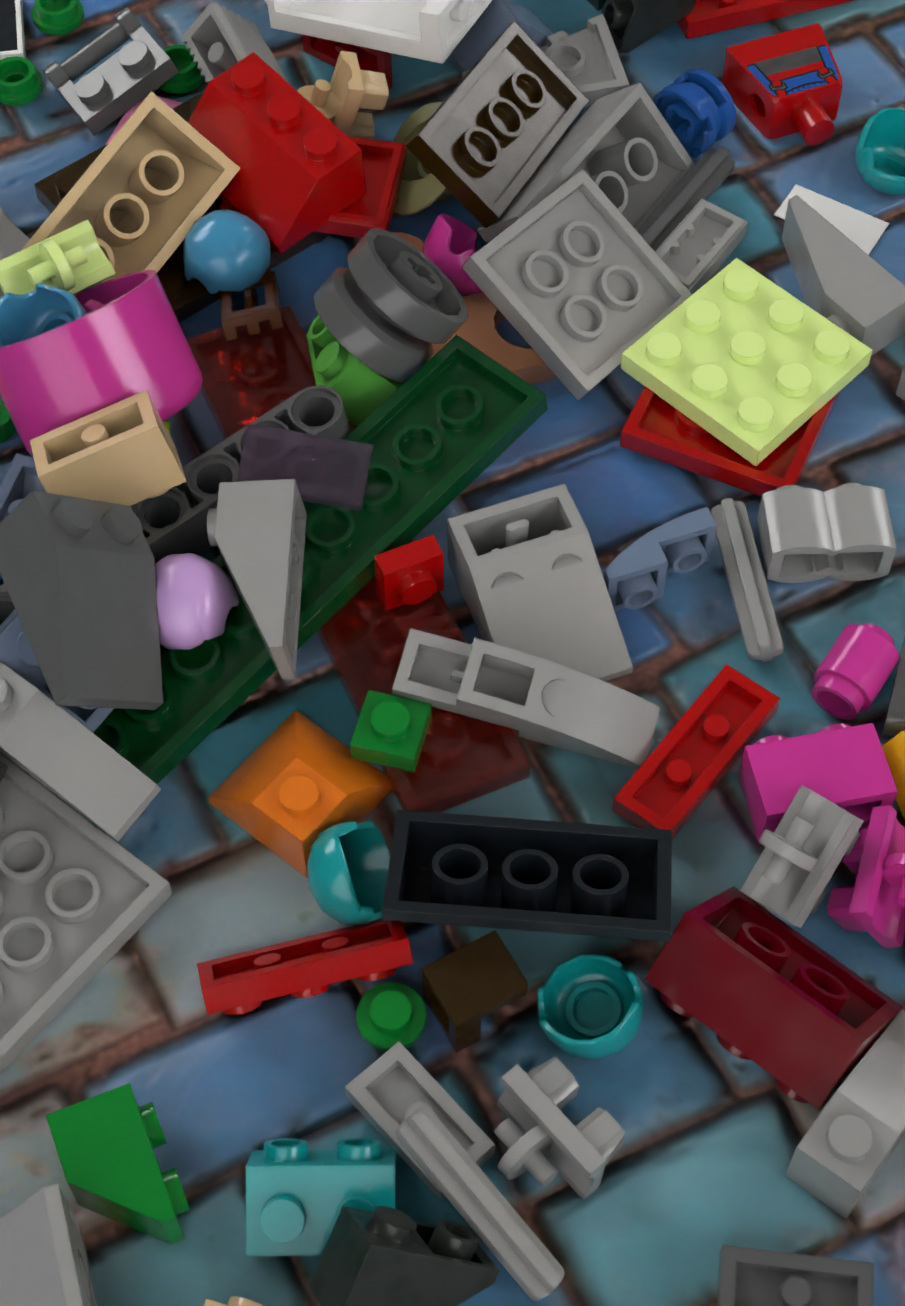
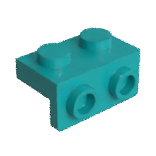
[245,1138,397,1256]

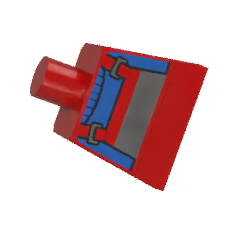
[722,23,843,146]

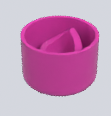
[0,270,203,457]

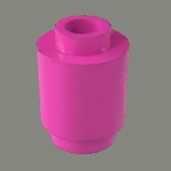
[811,623,900,720]

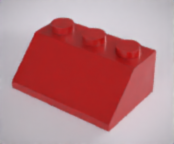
[188,52,366,255]

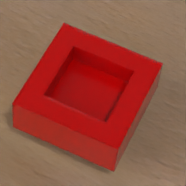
[374,535,444,611]

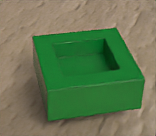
[350,690,432,773]

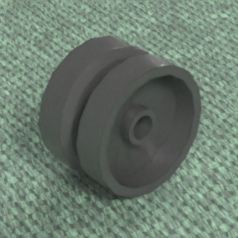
[313,228,468,382]

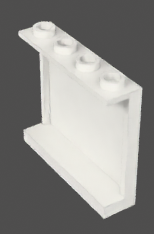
[264,0,492,64]

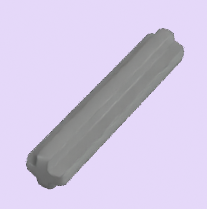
[711,498,784,663]
[396,1107,565,1301]

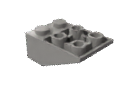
[447,483,633,681]

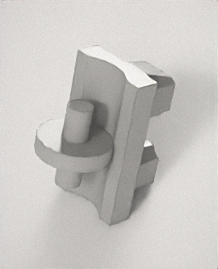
[740,785,864,928]
[494,1057,625,1200]

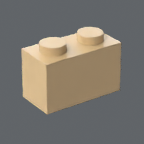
[29,390,187,506]

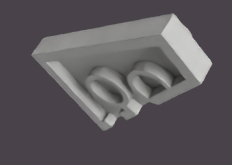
[462,13,629,107]

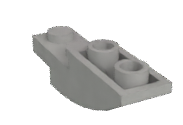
[392,628,660,770]

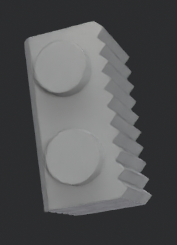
[182,1,290,84]

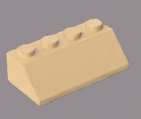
[22,91,240,286]

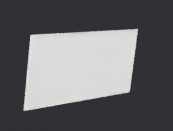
[774,184,890,255]

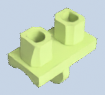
[0,220,116,295]

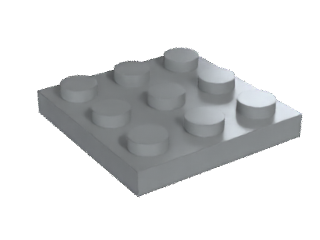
[462,169,692,401]

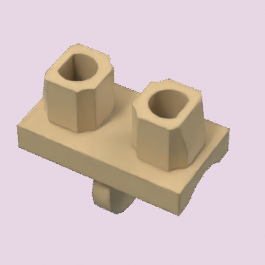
[297,51,389,139]

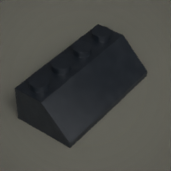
[382,810,672,942]

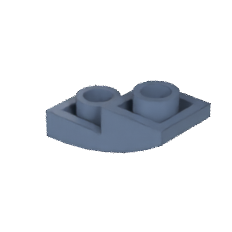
[604,507,717,611]

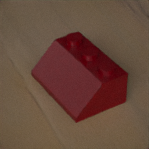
[644,886,903,1110]

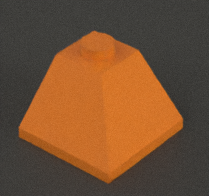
[208,710,394,878]

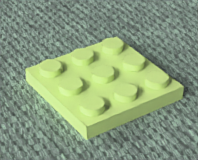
[620,258,873,466]

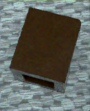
[421,930,528,1053]

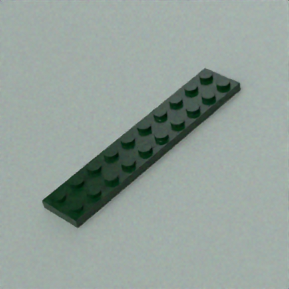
[56,335,548,834]

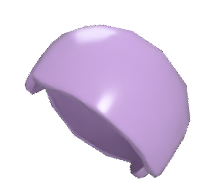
[155,553,239,650]

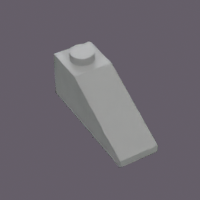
[781,195,905,356]
[207,479,307,680]
[0,661,161,841]
[785,1009,905,1219]

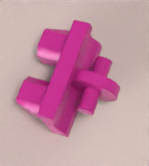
[827,805,905,948]

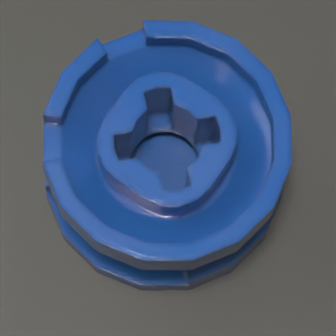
[652,69,736,158]

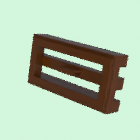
[220,270,284,341]

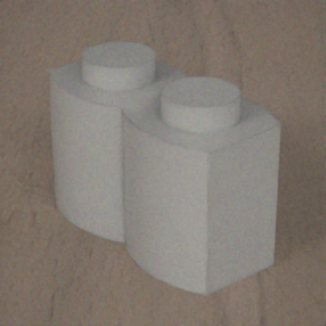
[757,483,897,583]

